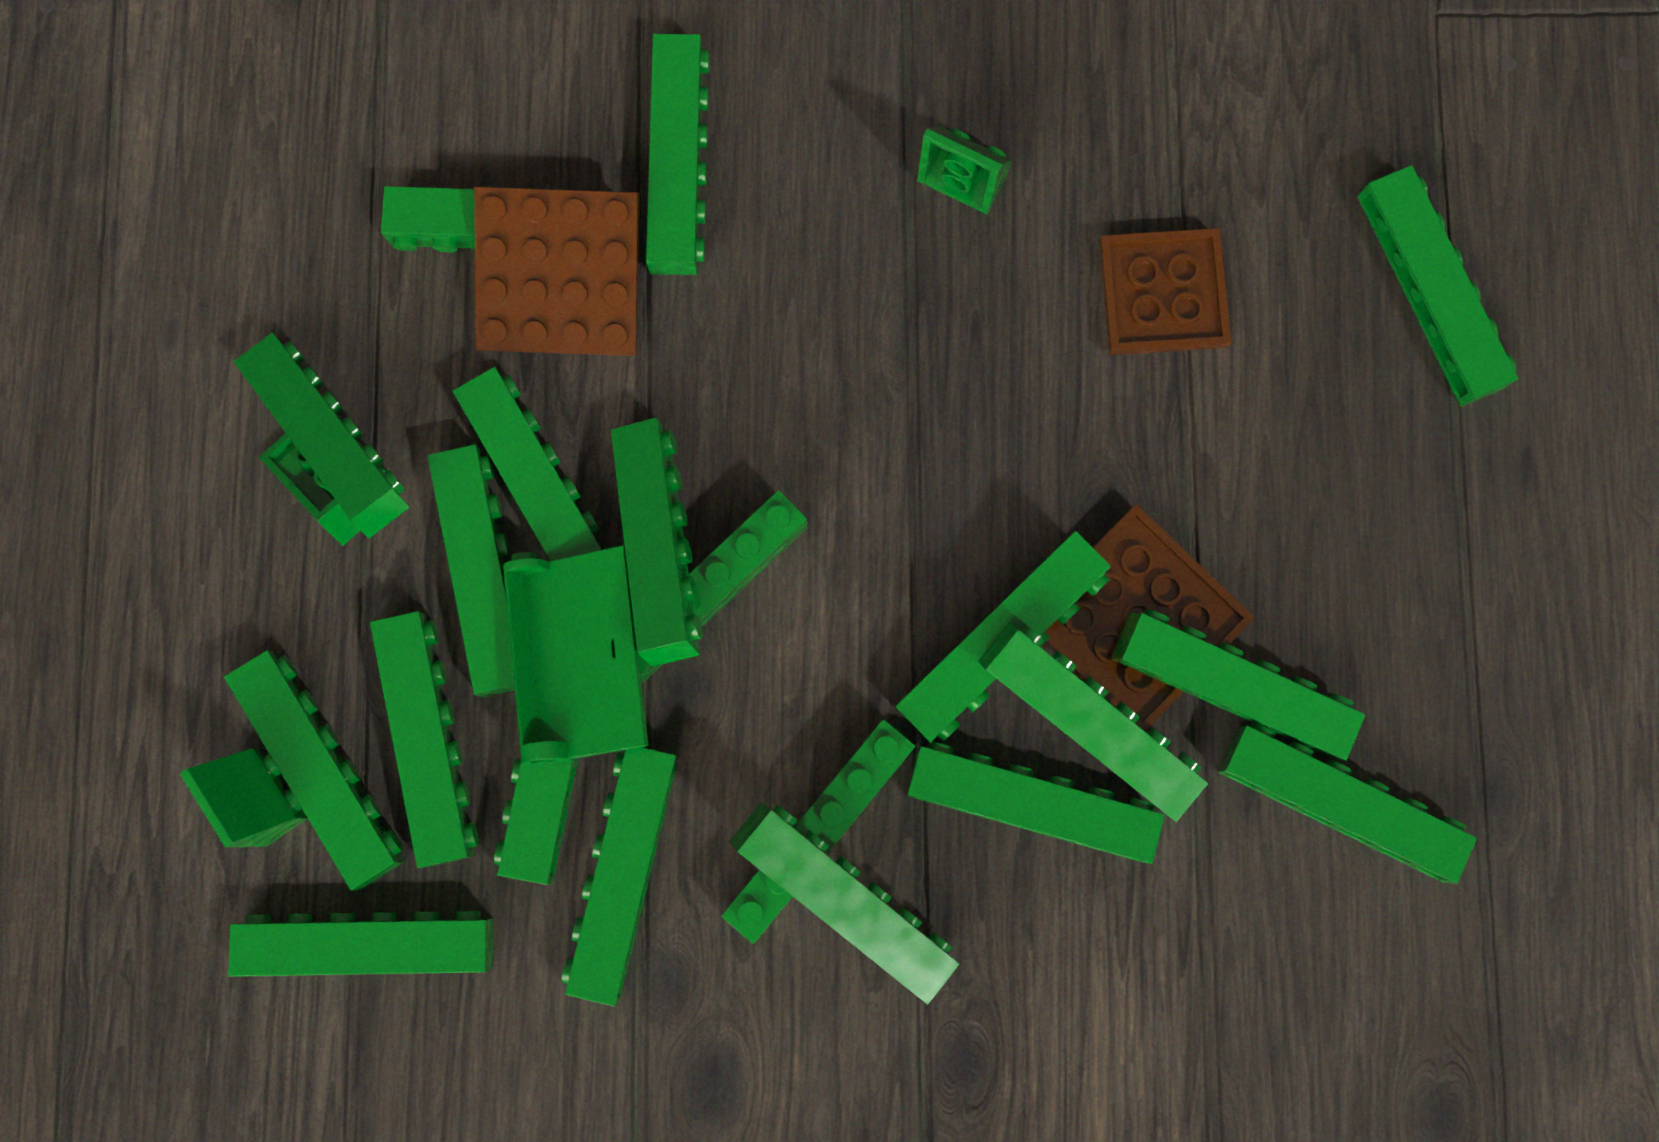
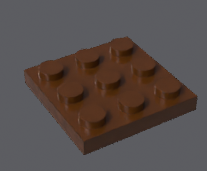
[1099,228,1232,355]

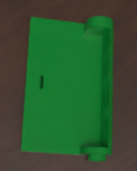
[503,546,648,765]

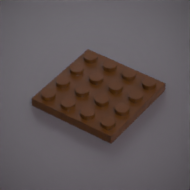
[474,187,639,356]
[1045,504,1255,731]

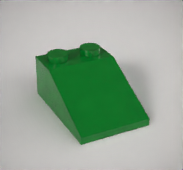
[917,126,1012,214]
[258,433,404,546]
[179,748,308,847]

